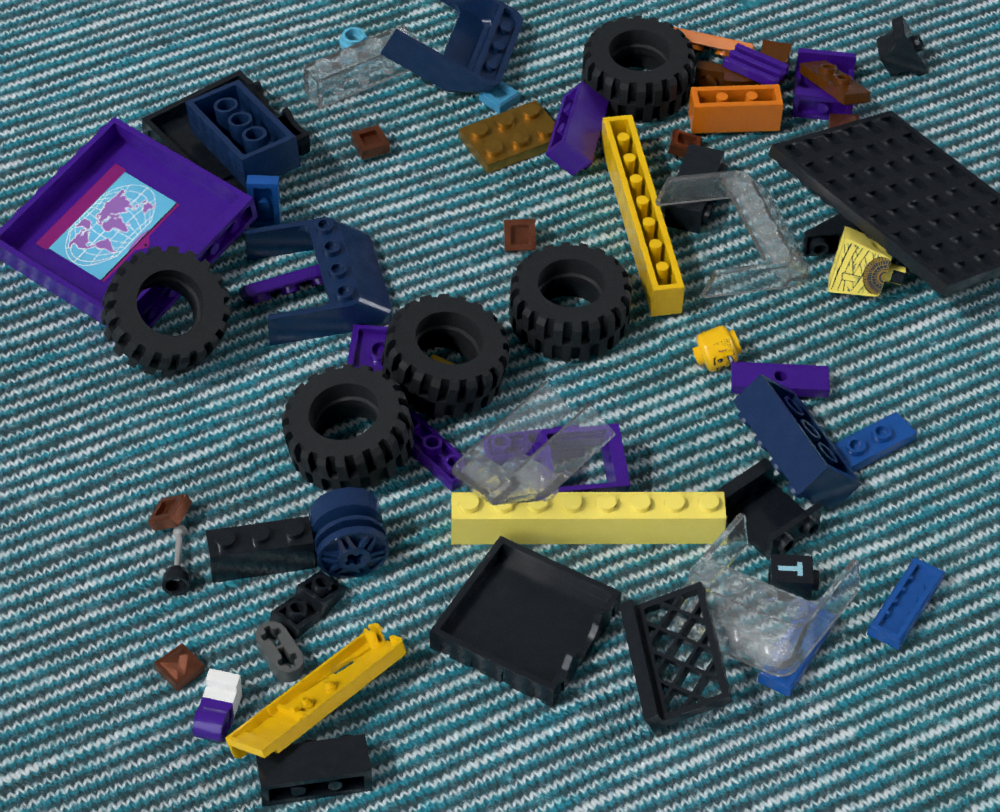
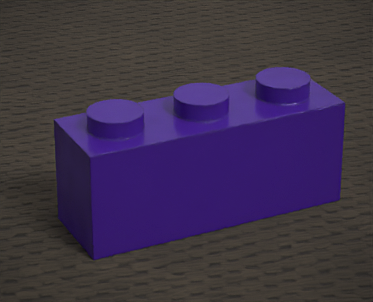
[546,81,609,176]

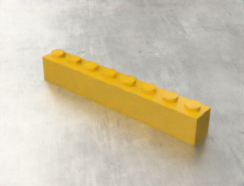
[601,115,685,317]

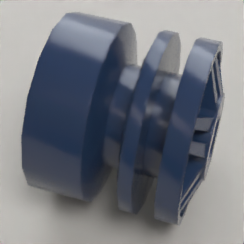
[308,487,389,578]

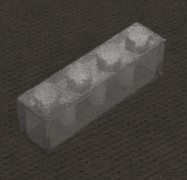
[303,25,419,109]

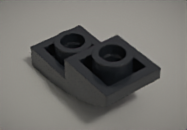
[270,570,346,640]

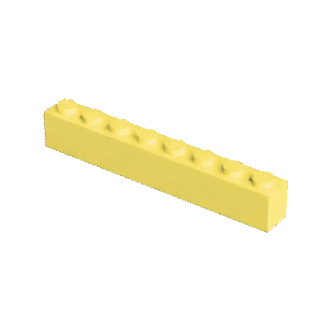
[451,492,727,545]

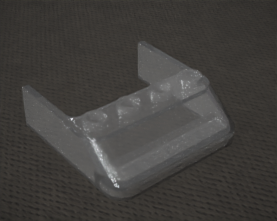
[655,170,810,298]
[451,381,616,505]
[673,513,860,677]

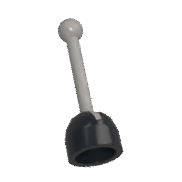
[162,524,190,596]

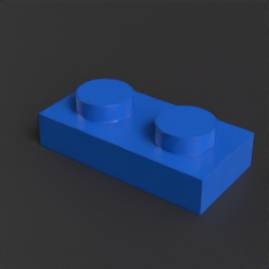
[246,175,281,228]

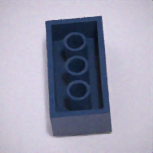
[185,79,301,189]
[733,374,862,511]

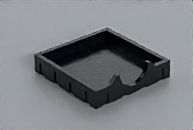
[141,70,310,181]
[430,536,622,708]

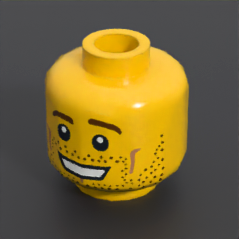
[692,325,742,372]

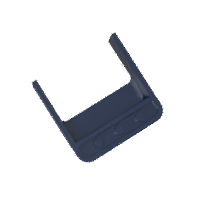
[380,0,523,92]
[245,217,392,346]

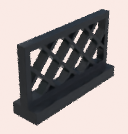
[619,581,733,737]

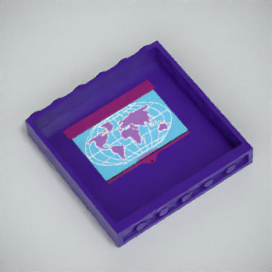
[0,117,258,328]

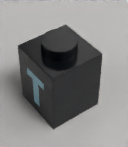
[768,554,819,604]

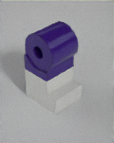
[193,668,242,742]

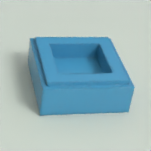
[479,80,520,114]

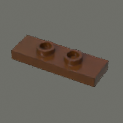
[799,60,871,105]

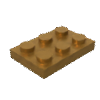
[459,100,555,174]

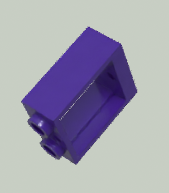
[531,423,631,492]

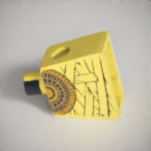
[828,226,906,297]

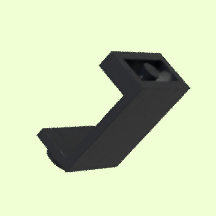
[717,458,822,561]

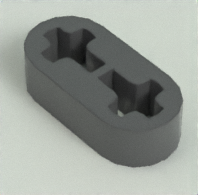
[255,621,305,682]

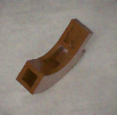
[694,40,792,87]

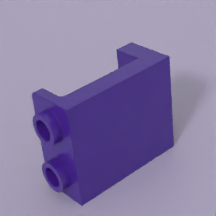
[792,48,856,120]

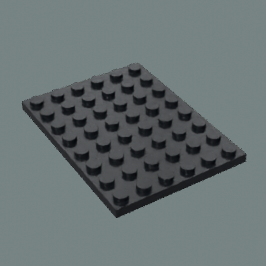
[768,111,1000,296]

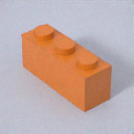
[688,84,783,134]

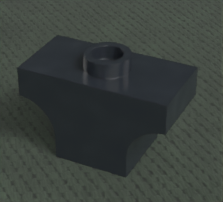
[876,16,929,77]

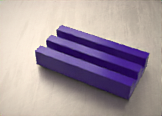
[722,43,789,85]

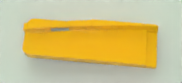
[225,623,407,759]

